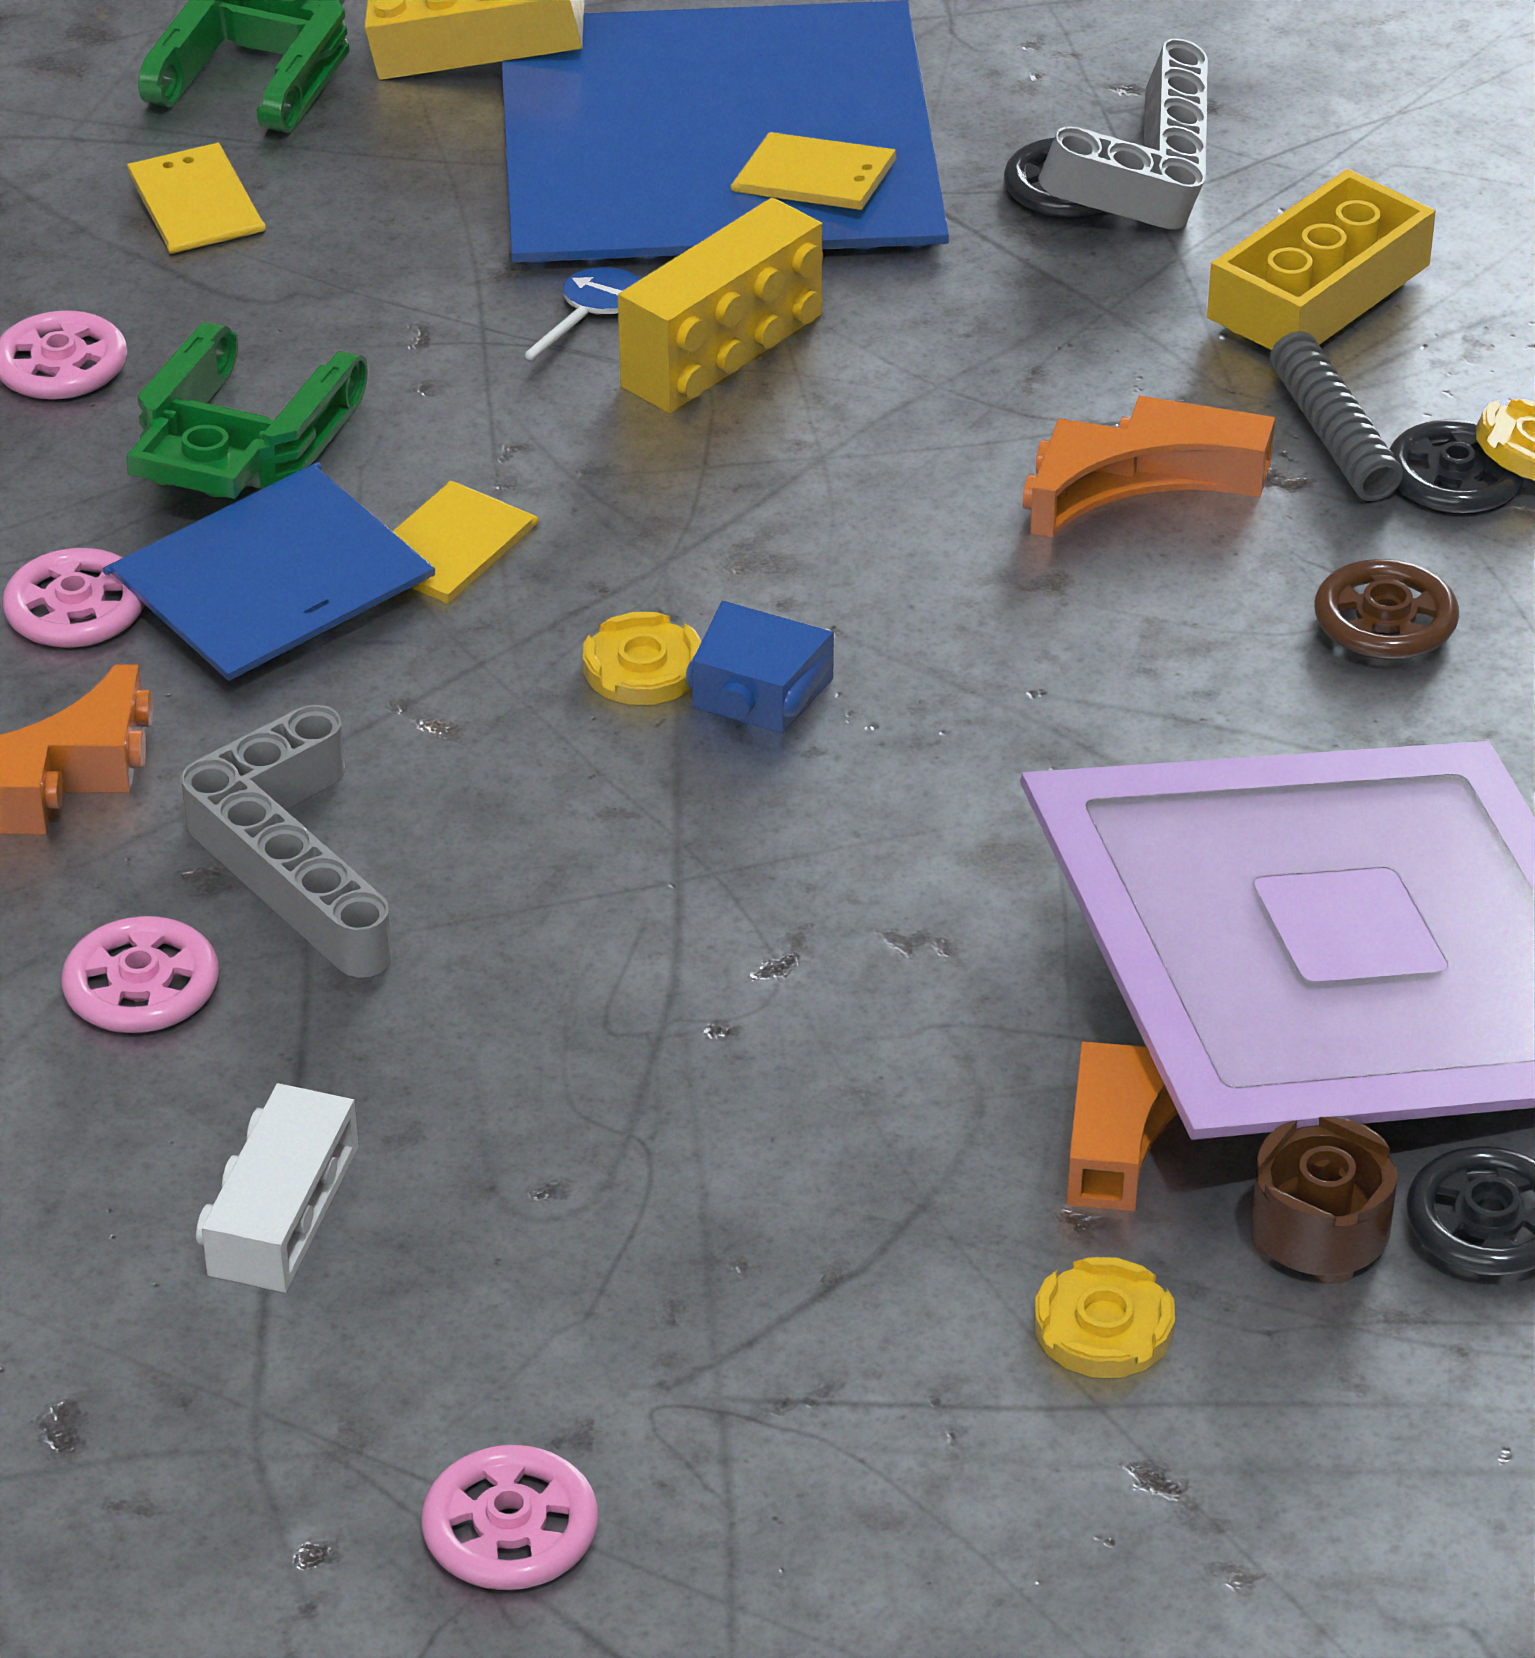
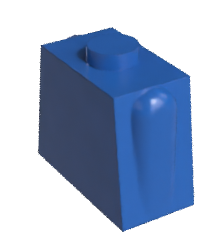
[685,600,834,734]

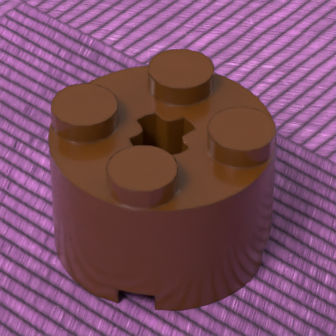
[1251,1117,1398,1284]

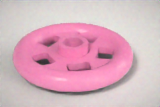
[0,310,127,400]
[2,548,145,648]
[61,916,219,1033]
[421,1445,598,1590]

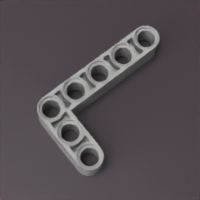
[1039,38,1208,230]
[181,705,393,978]

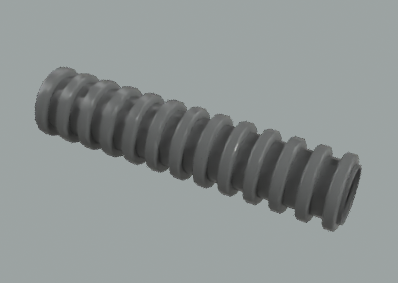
[1270,331,1403,501]

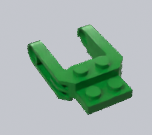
[138,0,350,133]
[126,321,368,499]

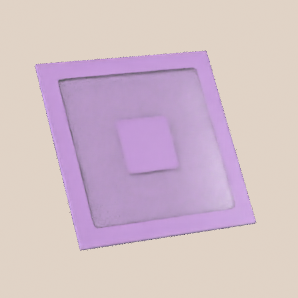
[1020,741,1535,1140]

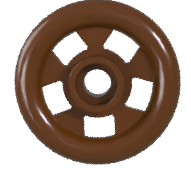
[1314,559,1459,659]

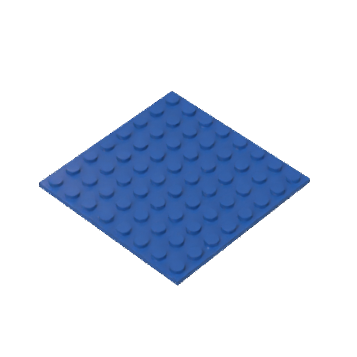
[502,0,949,264]

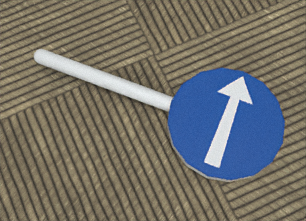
[525,267,641,361]

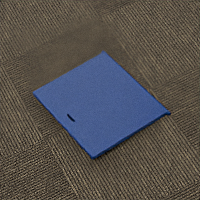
[102,462,435,681]

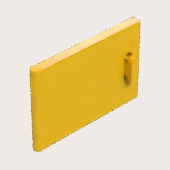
[731,132,896,210]
[127,142,266,254]
[392,481,539,604]

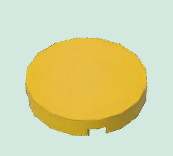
[1475,399,1535,481]
[583,612,702,705]
[1034,1257,1175,1378]

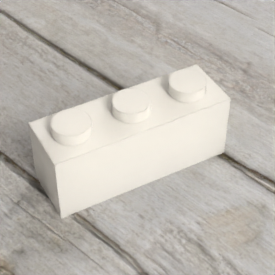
[196,1083,358,1293]

